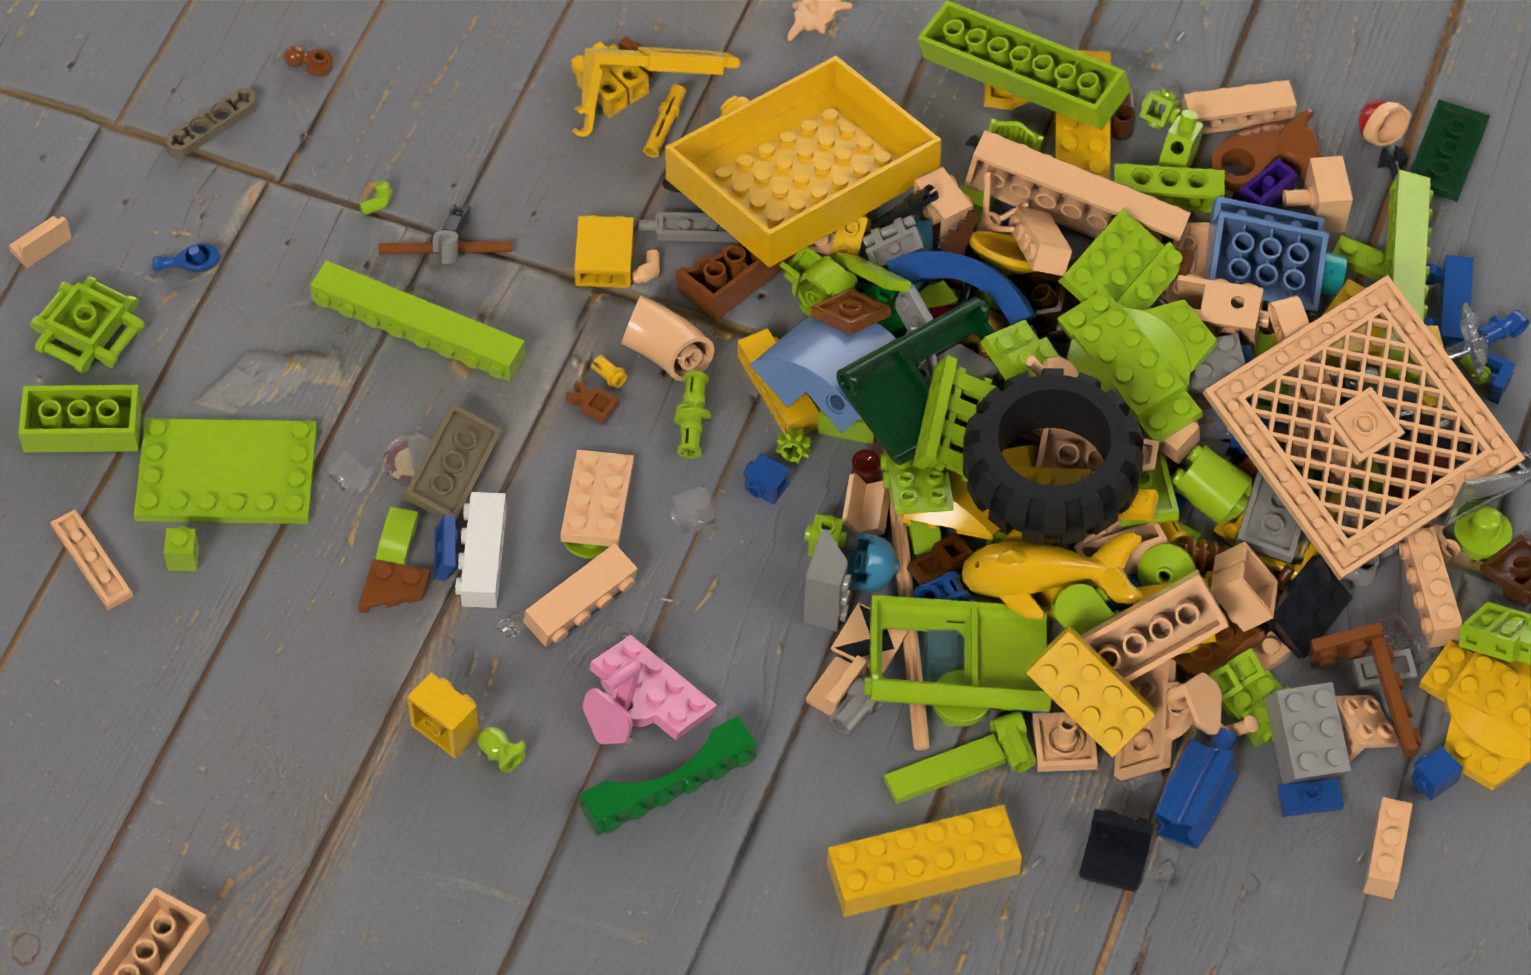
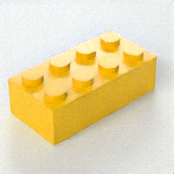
[1026,625,1155,758]

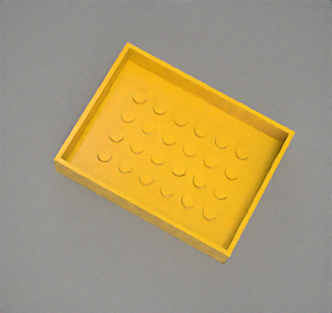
[665,56,941,268]

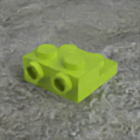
[980,320,1060,380]
[1221,670,1290,748]

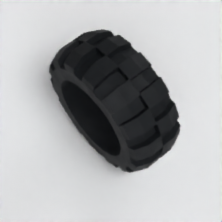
[963,368,1144,545]

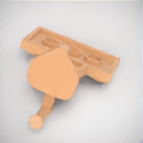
[1114,658,1259,781]

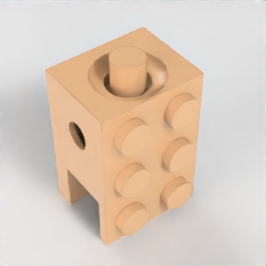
[1178,274,1270,353]

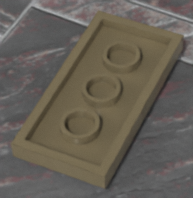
[402,403,502,521]

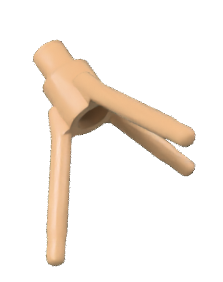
[977,172,1029,232]

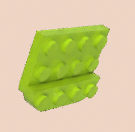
[1059,208,1182,311]

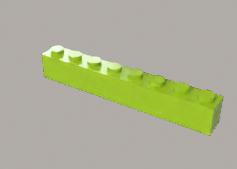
[310,260,526,382]

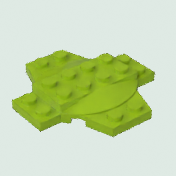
[1057,289,1217,444]

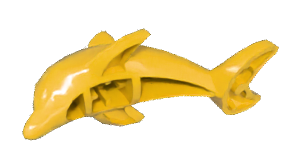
[960,529,1142,619]

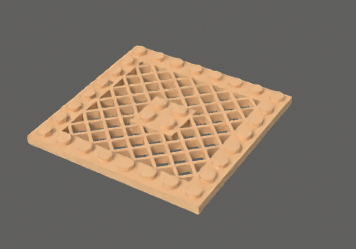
[1203,275,1525,581]

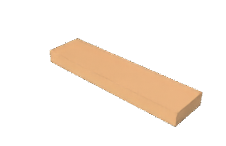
[50,509,134,610]

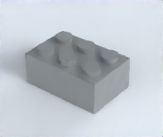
[1264,682,1351,785]

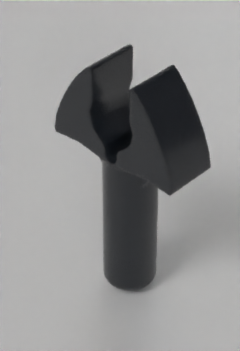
[1378,145,1409,181]

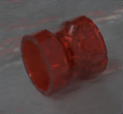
[851,450,880,484]

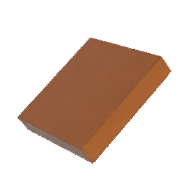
[811,288,891,335]

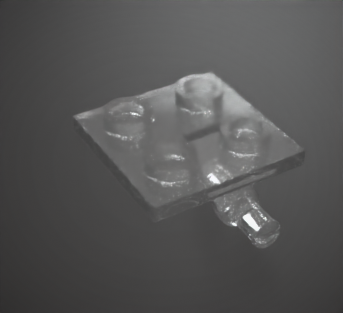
[1445,302,1489,377]

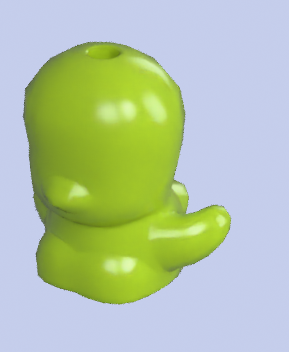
[477,727,526,773]

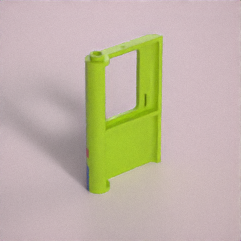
[864,595,1051,713]

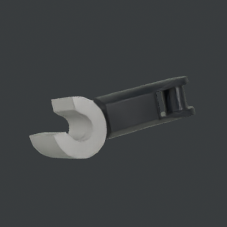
[433,204,471,264]

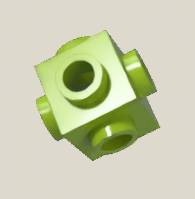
[1139,88,1182,130]
[804,514,848,557]

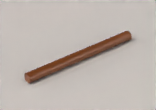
[379,241,512,254]

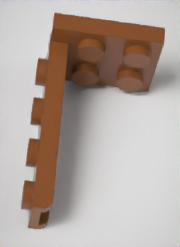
[1308,622,1421,758]

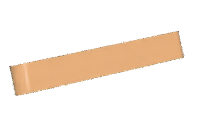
[1268,295,1363,484]

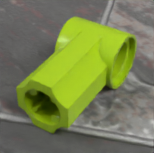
[989,711,1036,773]

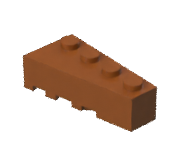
[675,243,796,321]

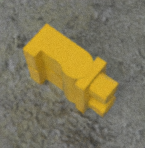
[571,42,650,118]

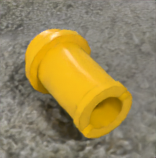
[591,355,627,388]

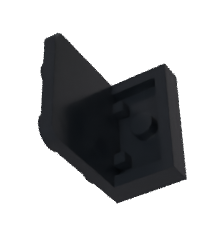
[1079,809,1154,892]

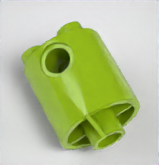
[1171,443,1252,524]

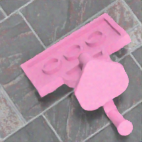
[582,635,717,744]

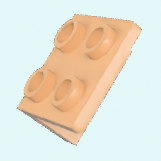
[1335,695,1400,762]

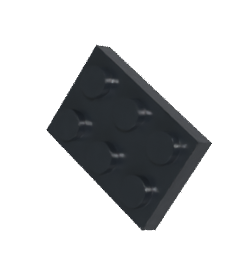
[1269,555,1353,659]

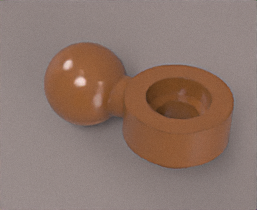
[284,46,333,77]

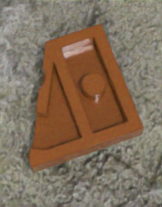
[358,559,430,613]

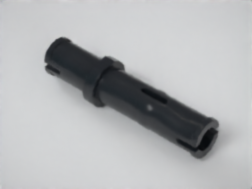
[871,184,939,229]

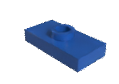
[1277,778,1344,817]

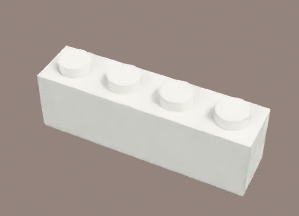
[455,492,507,608]

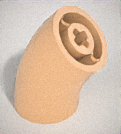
[621,295,715,382]

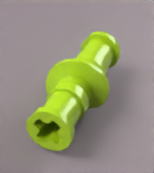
[674,371,711,459]

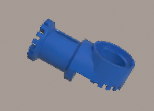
[1471,309,1530,350]

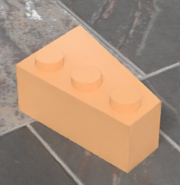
[1074,519,1167,587]

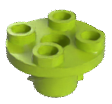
[1453,506,1513,560]

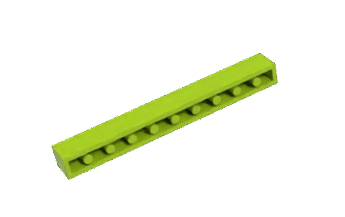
[1379,169,1433,384]

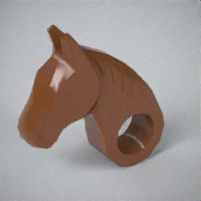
[1209,108,1323,200]

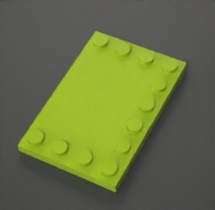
[134,418,317,524]

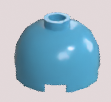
[848,533,899,592]

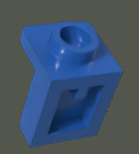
[1485,354,1516,404]

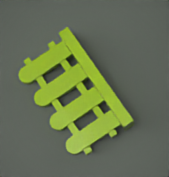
[913,355,999,482]

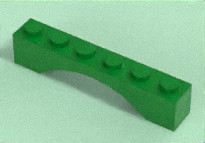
[579,716,756,836]

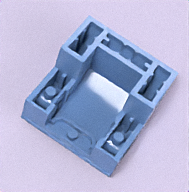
[750,315,897,433]

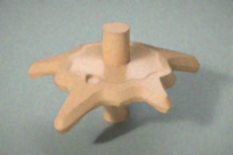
[787,0,852,41]

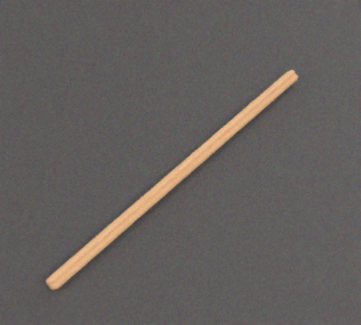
[883,448,930,751]

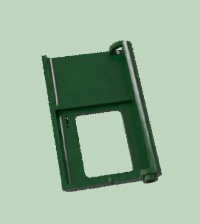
[836,297,1006,465]

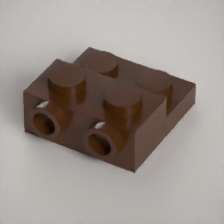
[937,210,979,289]
[1480,535,1531,608]

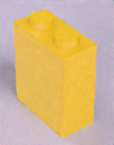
[575,215,634,288]

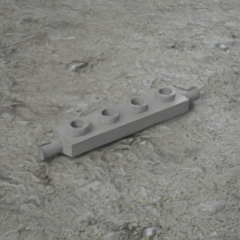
[638,212,739,242]

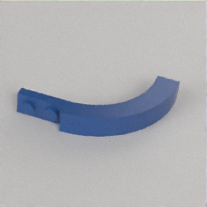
[886,251,1039,339]

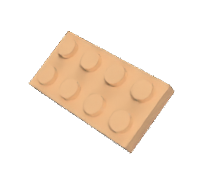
[561,450,634,547]

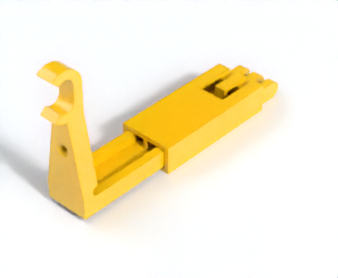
[572,47,741,137]

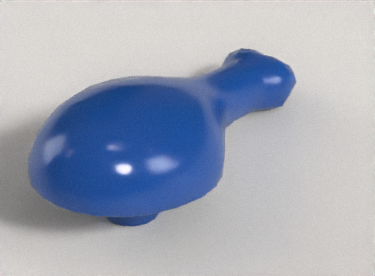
[152,244,221,272]

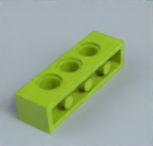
[1112,163,1225,213]

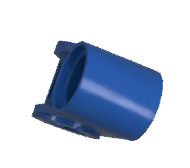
[913,571,972,601]

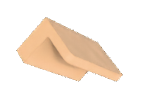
[9,216,72,268]
[842,473,890,536]
[806,655,867,716]

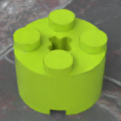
[792,256,858,316]

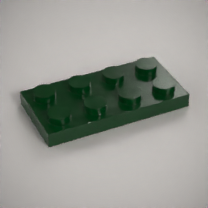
[1410,99,1490,202]

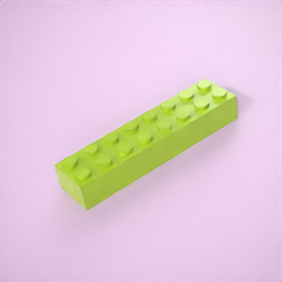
[917,0,1131,130]

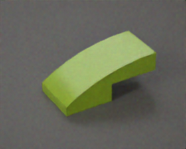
[375,506,419,565]
[1207,648,1266,702]

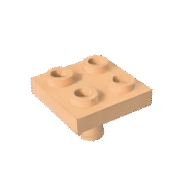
[1032,712,1098,772]

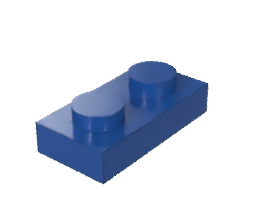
[434,515,459,581]

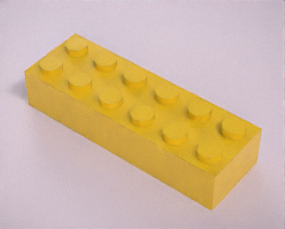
[1053,50,1111,180]
[827,805,1022,917]

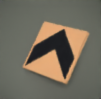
[831,602,909,674]

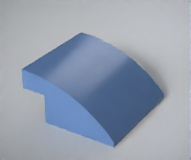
[1206,196,1329,313]

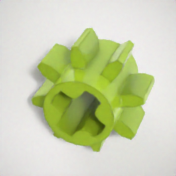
[776,427,812,464]

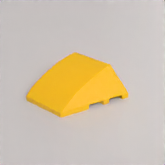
[902,447,1001,540]

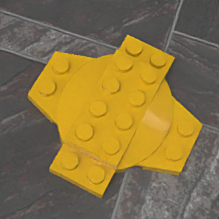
[1419,640,1531,791]

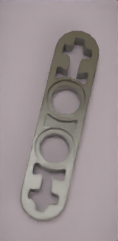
[166,88,257,158]

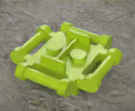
[29,276,145,374]

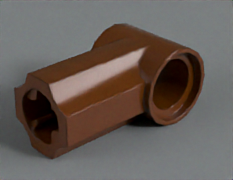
[1110,88,1136,140]

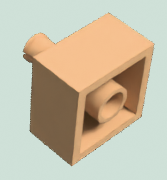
[1282,156,1353,234]

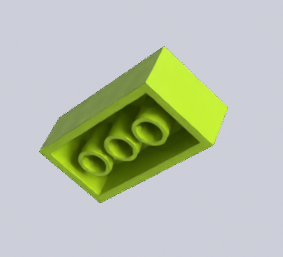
[18,385,142,453]

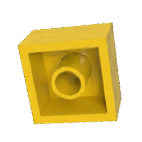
[407,672,480,759]

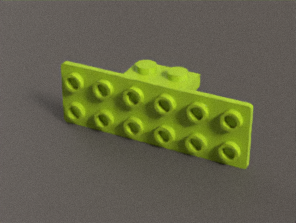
[880,451,954,515]

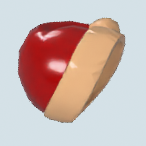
[1358,100,1412,146]

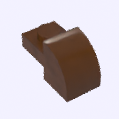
[907,533,974,585]

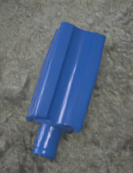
[1154,727,1237,849]

